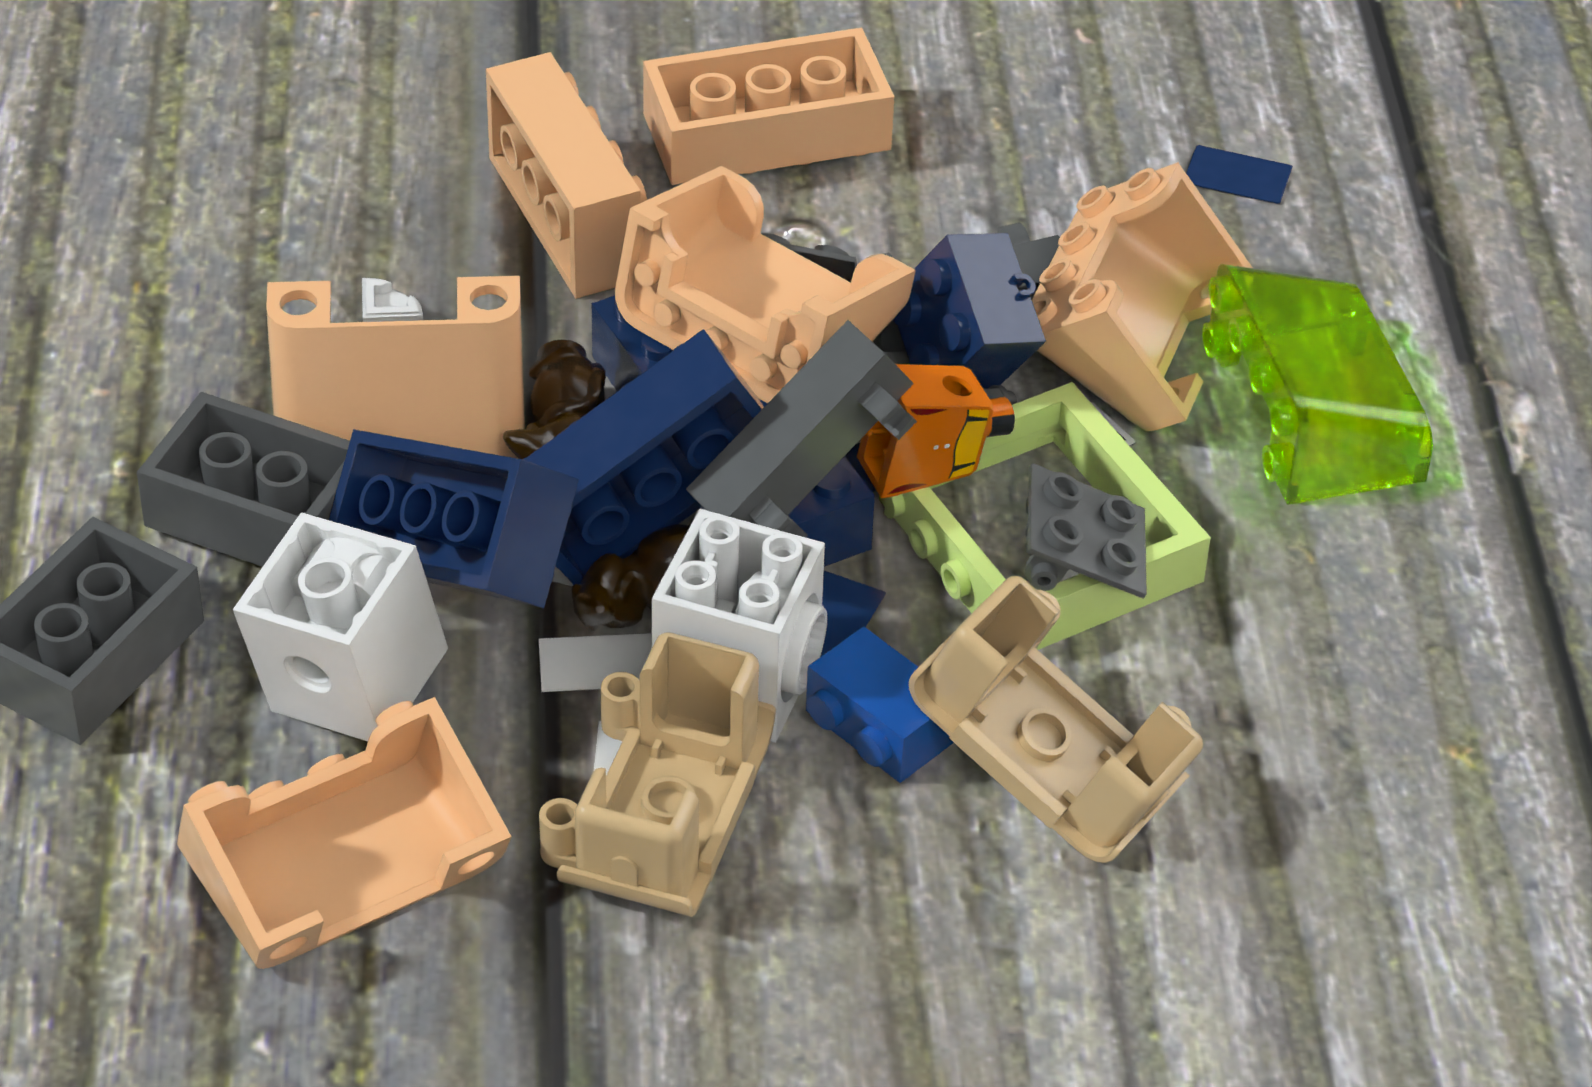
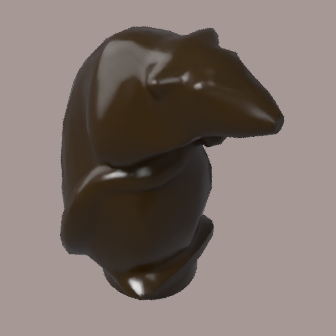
[503,339,606,460]
[572,524,691,632]

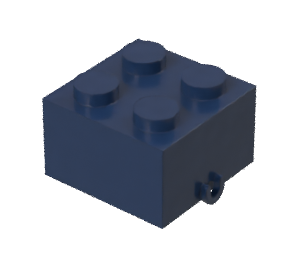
[893,233,1046,389]

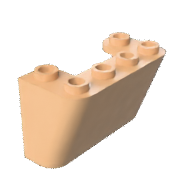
[1032,162,1253,431]
[266,276,525,459]
[177,697,512,969]

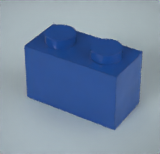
[806,626,954,783]

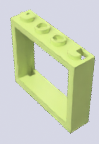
[879,382,1211,650]

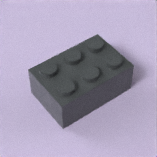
[137,392,350,567]
[0,517,204,745]

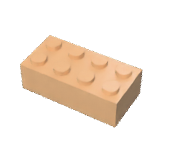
[643,27,894,185]
[486,52,647,299]

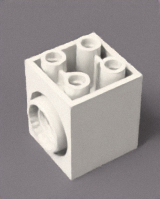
[652,509,827,743]
[233,513,448,741]

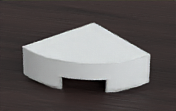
[362,278,423,322]

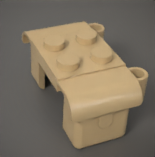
[909,576,1203,863]
[539,632,776,917]

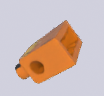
[857,364,1015,498]

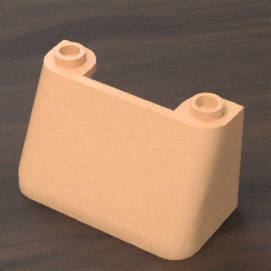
[615,166,916,404]

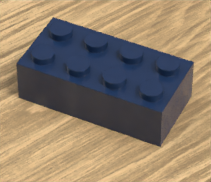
[523,329,764,585]
[328,429,579,608]

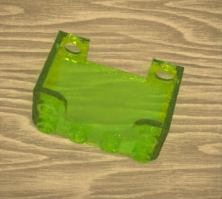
[1202,264,1433,505]

